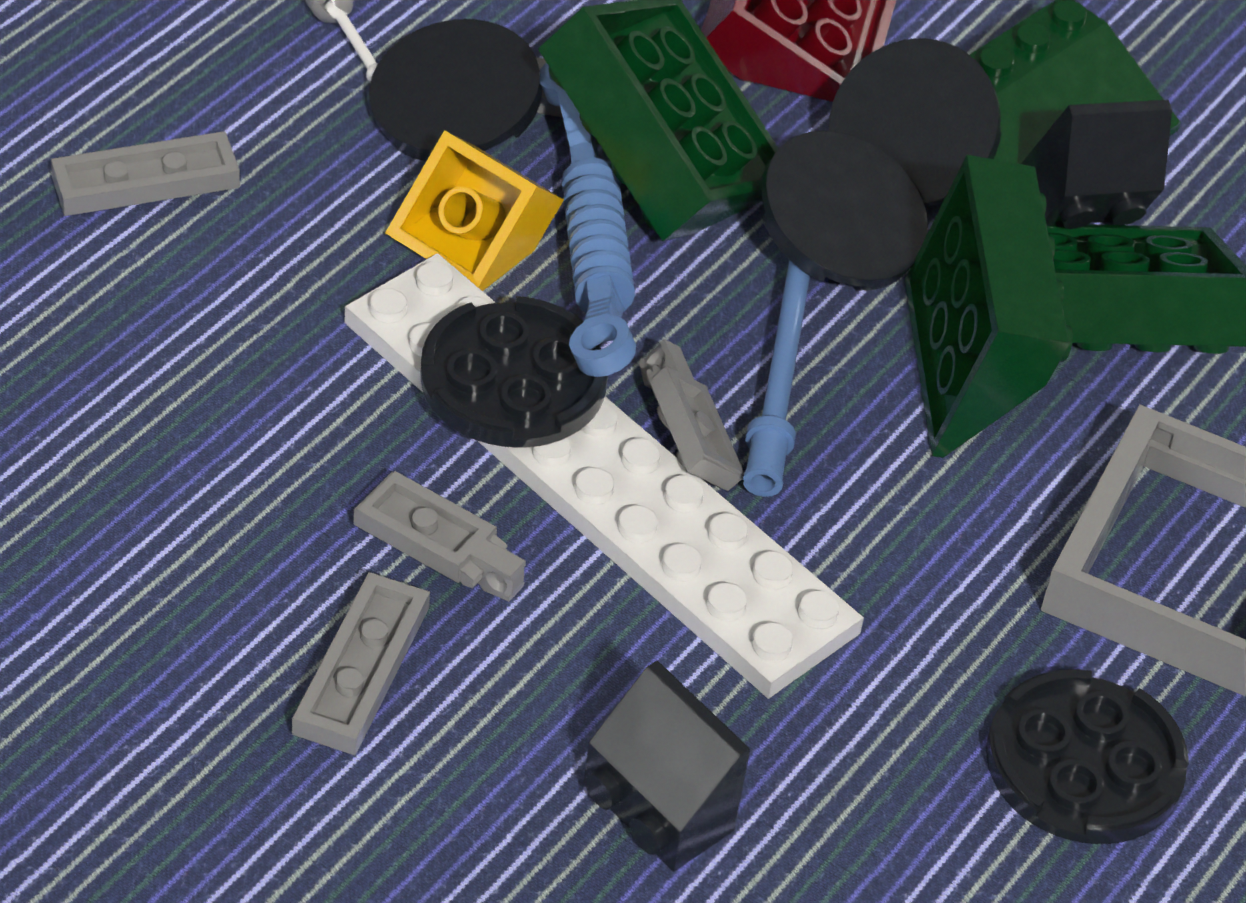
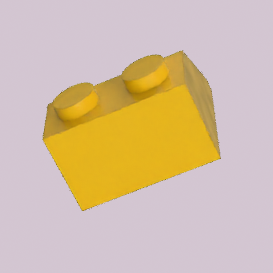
[385,130,564,291]

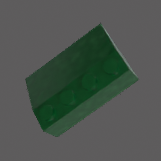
[538,0,779,241]
[969,0,1181,164]
[905,155,1073,458]
[1047,224,1246,354]

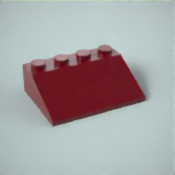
[701,0,896,102]

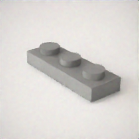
[51,131,240,216]
[292,572,430,756]

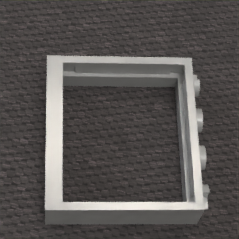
[1041,404,1246,697]

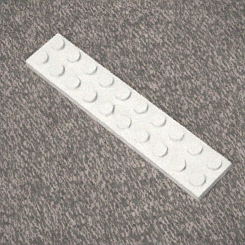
[345,253,864,699]

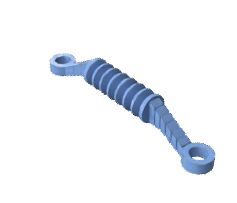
[540,62,636,377]

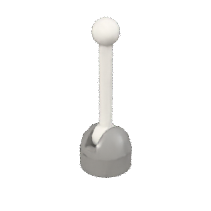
[305,0,378,83]

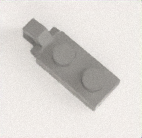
[639,339,744,491]
[354,471,526,602]

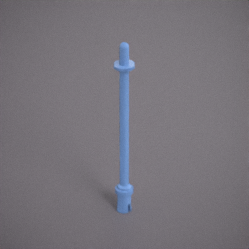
[743,260,810,497]

